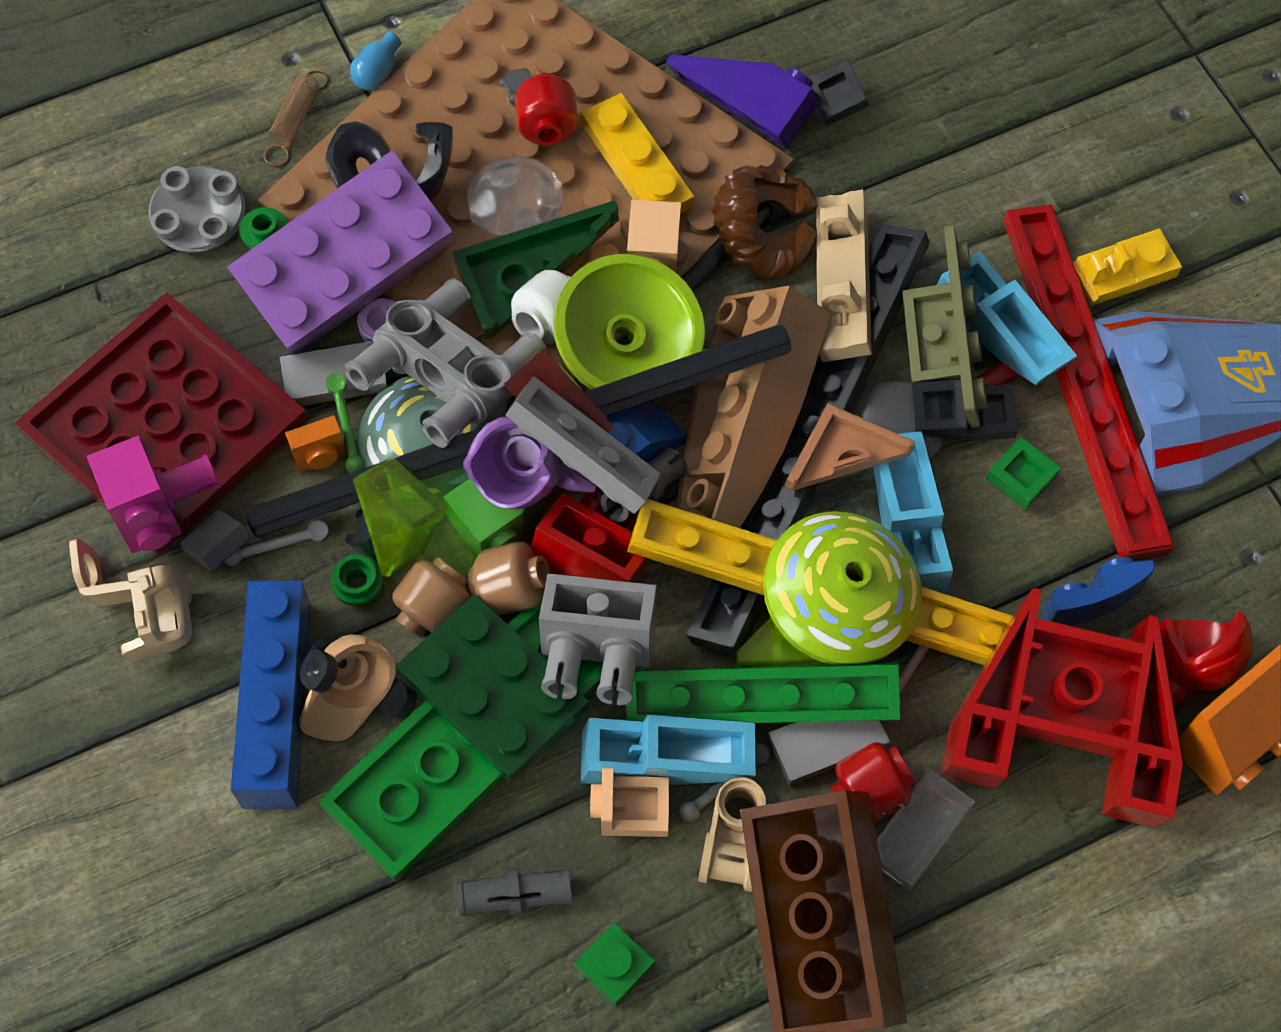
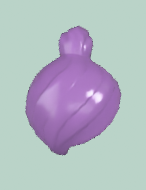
[463,417,597,510]

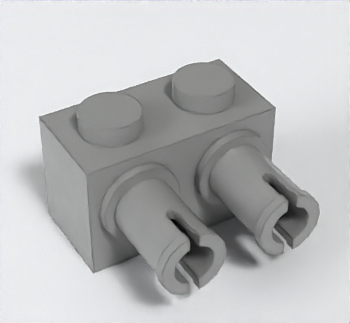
[539,574,656,705]

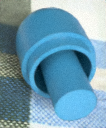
[350,32,402,91]

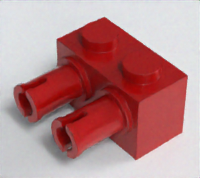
[531,486,649,583]

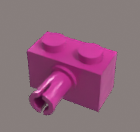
[86,436,220,554]

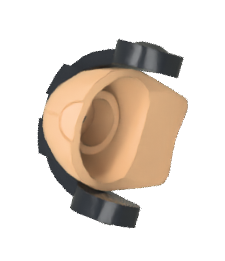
[299,634,417,742]

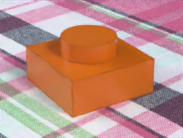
[285,415,347,472]

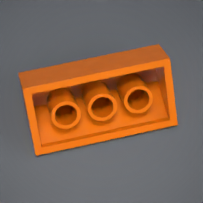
[1178,644,1281,796]

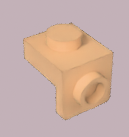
[590,767,669,837]

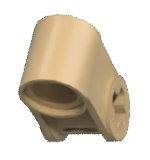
[698,778,766,892]

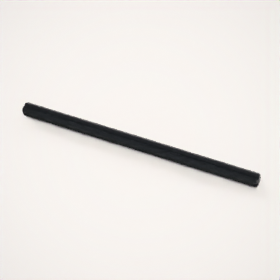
[246,324,792,537]

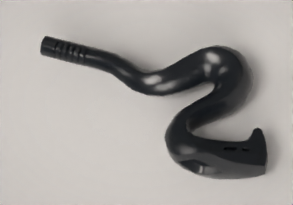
[325,121,453,202]

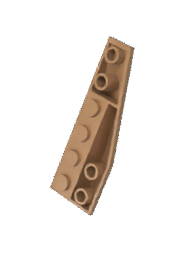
[665,286,831,574]

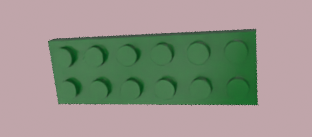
[318,598,603,883]

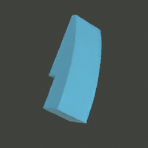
[937,251,1077,385]
[873,431,953,593]
[581,715,756,785]

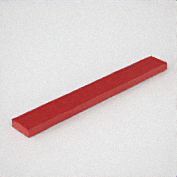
[1003,204,1175,561]

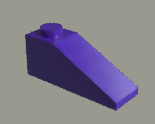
[666,54,819,149]

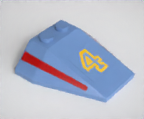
[1094,311,1281,496]

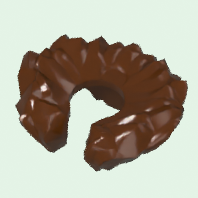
[712,165,817,280]

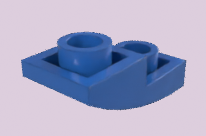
[1042,557,1155,626]

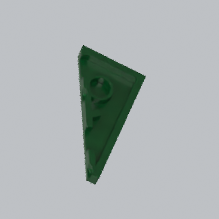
[453,200,619,340]

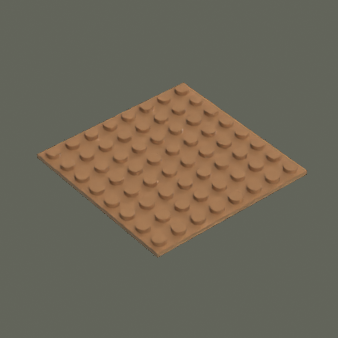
[257,0,794,397]

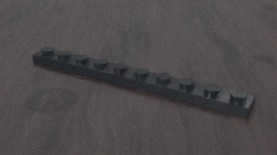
[686,224,930,658]

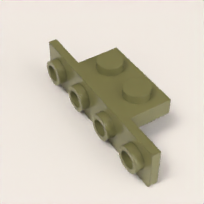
[903,225,988,428]

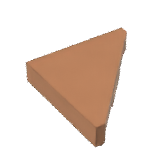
[786,403,915,491]

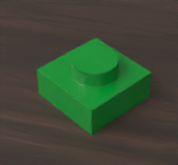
[986,437,1061,511]
[574,922,655,1007]

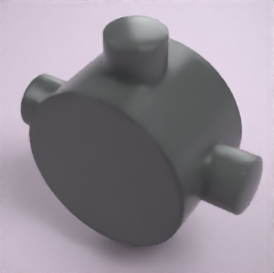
[499,68,532,105]

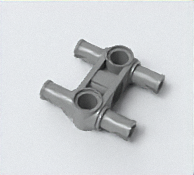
[344,278,548,448]

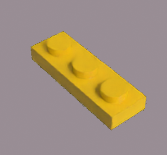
[580,93,694,214]

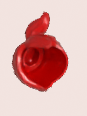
[1159,611,1253,708]

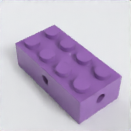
[227,150,454,355]

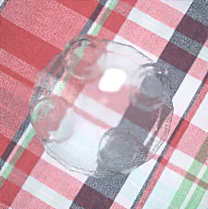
[467,156,563,236]

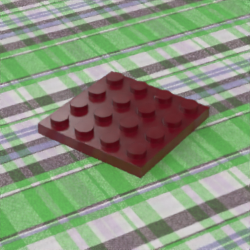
[15,292,308,556]

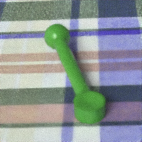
[326,373,364,473]

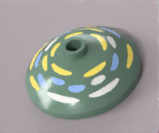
[357,376,506,511]

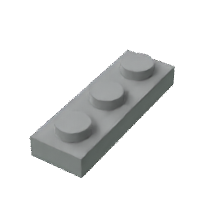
[505,376,661,514]

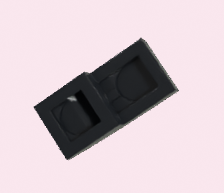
[912,380,1018,439]

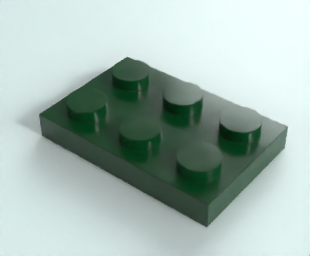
[396,594,589,783]

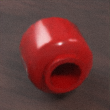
[515,73,578,146]
[830,742,917,823]

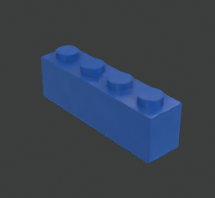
[231,581,311,809]

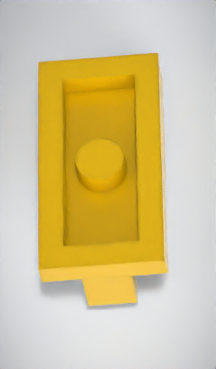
[1073,228,1182,306]

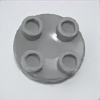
[148,166,245,253]

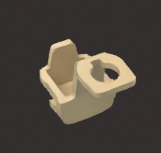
[69,538,192,661]

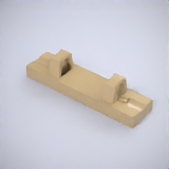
[816,189,872,362]

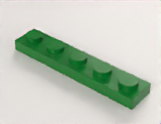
[626,663,900,723]

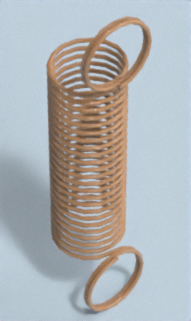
[264,70,328,167]

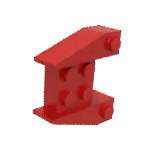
[940,588,1183,828]

